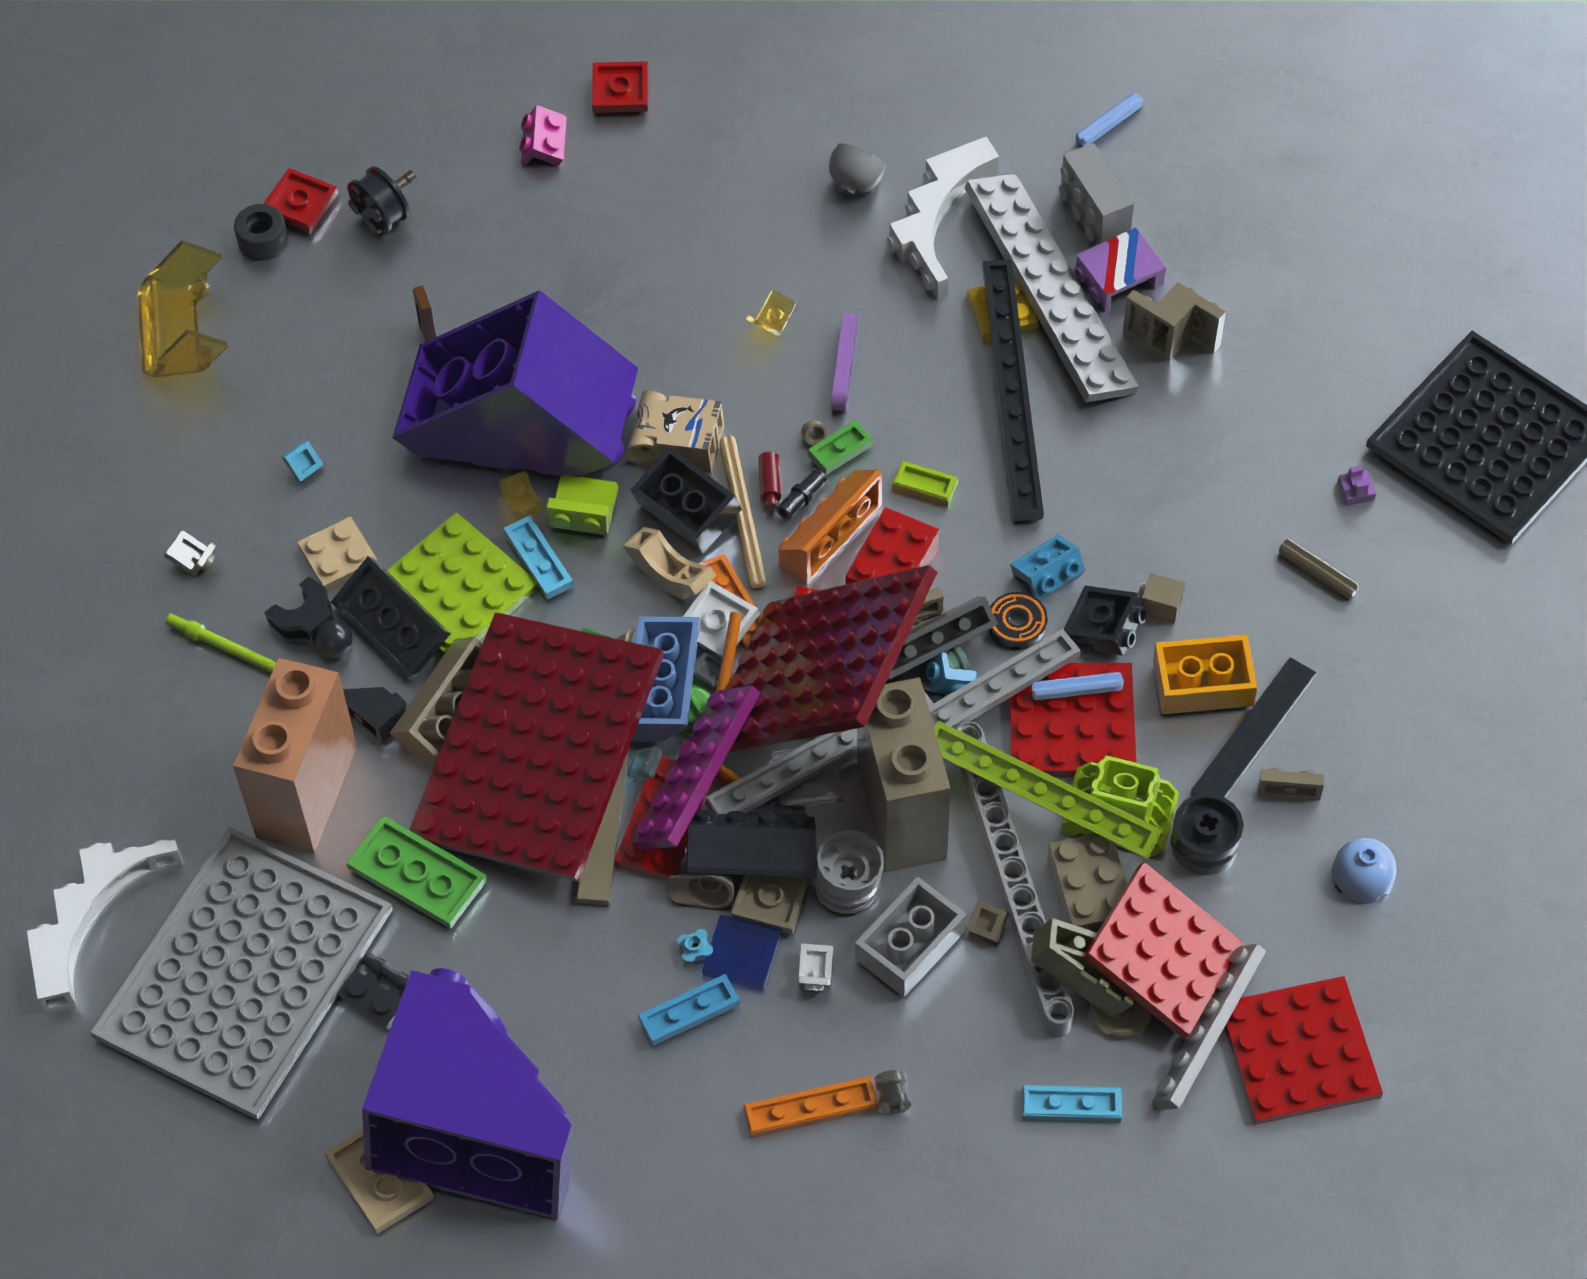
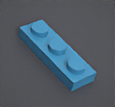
[638,974,740,1046]

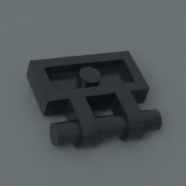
[337,953,409,1032]

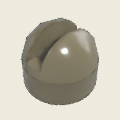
[801,420,827,446]

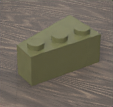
[1031,918,1133,1019]

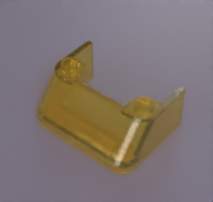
[138,240,228,377]

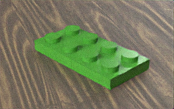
[346,815,487,929]

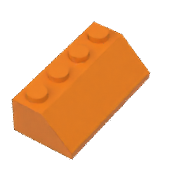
[778,469,882,584]

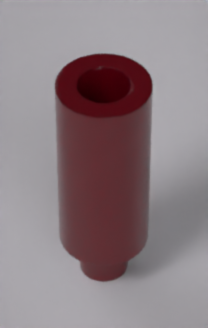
[758,452,782,510]

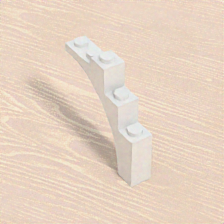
[887,136,999,299]
[27,839,183,1012]

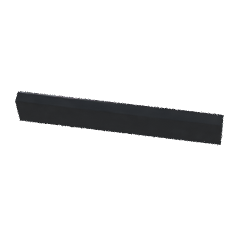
[1190,657,1316,798]

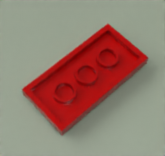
[614,754,714,880]

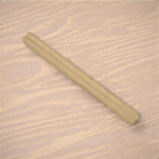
[719,435,766,589]

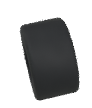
[234,204,288,259]

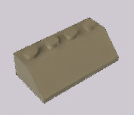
[390,637,482,765]

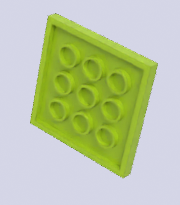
[387,512,539,656]

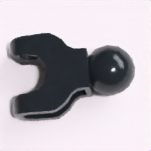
[264,577,353,658]

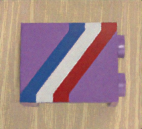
[1074,227,1166,312]

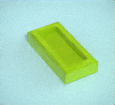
[892,460,958,506]

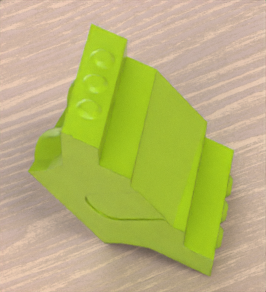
[1061,755,1179,858]

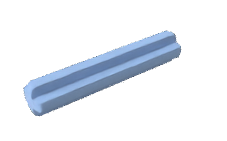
[1075,93,1143,147]
[1031,672,1123,700]

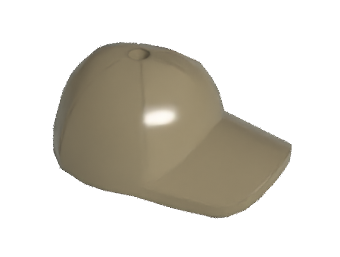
[666,873,734,909]

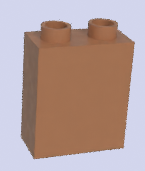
[233,658,357,853]

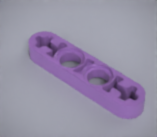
[831,313,858,411]

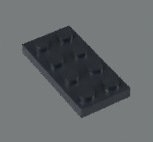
[331,556,451,680]

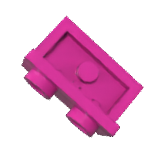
[519,105,566,166]

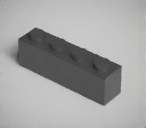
[888,596,998,679]

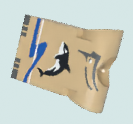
[625,390,725,473]

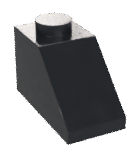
[343,687,407,744]

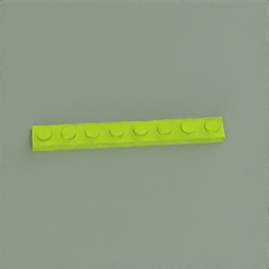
[934,721,1162,859]

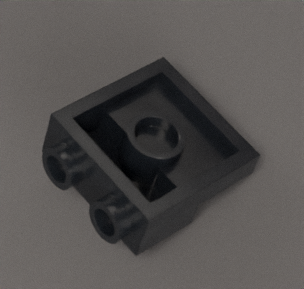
[1063,585,1147,656]

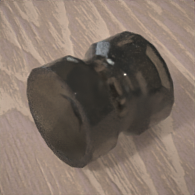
[874,1070,912,1114]

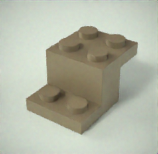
[1123,282,1226,361]

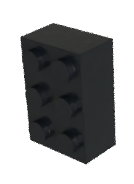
[630,446,742,553]

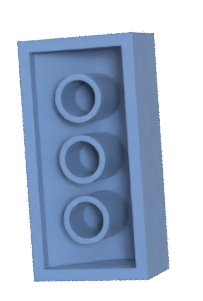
[632,616,700,742]

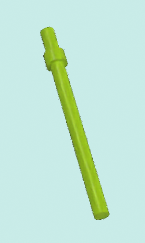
[165,613,276,673]

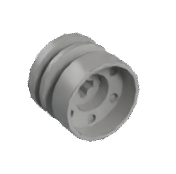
[813,830,884,914]

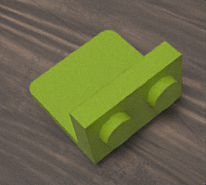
[547,475,618,535]

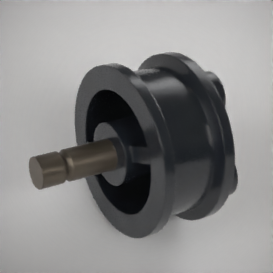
[347,166,417,235]

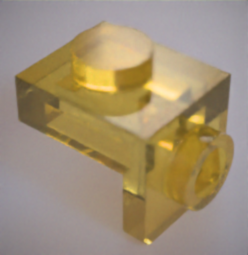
[499,471,544,521]

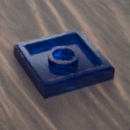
[702,914,782,991]

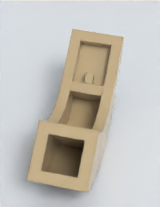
[623,527,716,600]

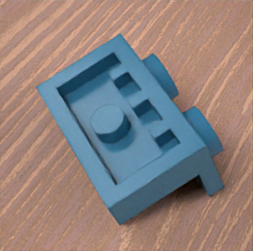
[1010,534,1085,600]

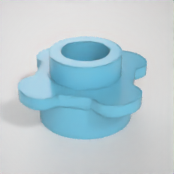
[677,929,713,963]

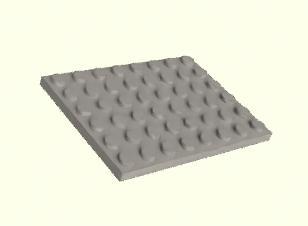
[90,827,393,1120]

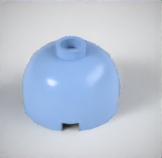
[1332,838,1396,903]

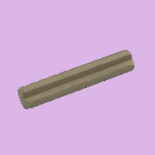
[1279,539,1359,599]

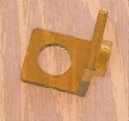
[746,290,797,337]

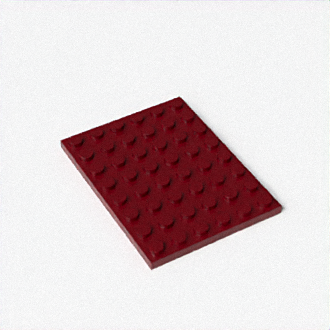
[726,565,938,752]
[409,612,664,882]

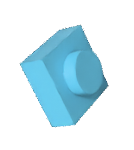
[281,440,324,482]

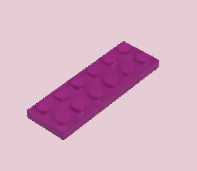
[631,686,761,850]

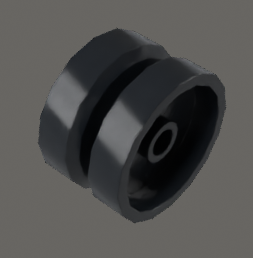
[1170,793,1244,875]

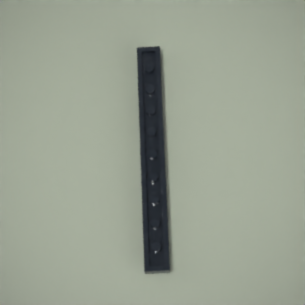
[982,260,1044,521]

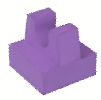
[1337,465,1376,506]

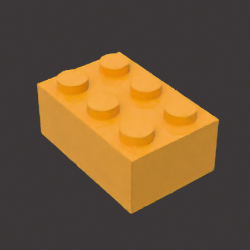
[1153,634,1258,714]

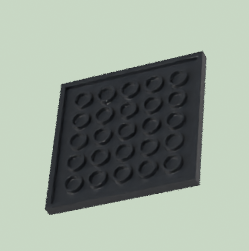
[1366,330,1587,545]

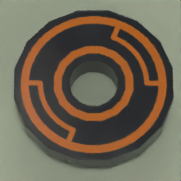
[988,592,1048,649]

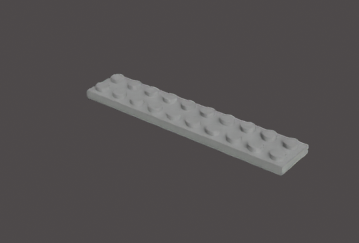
[965,174,1139,402]

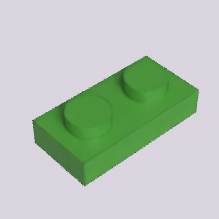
[808,420,873,475]

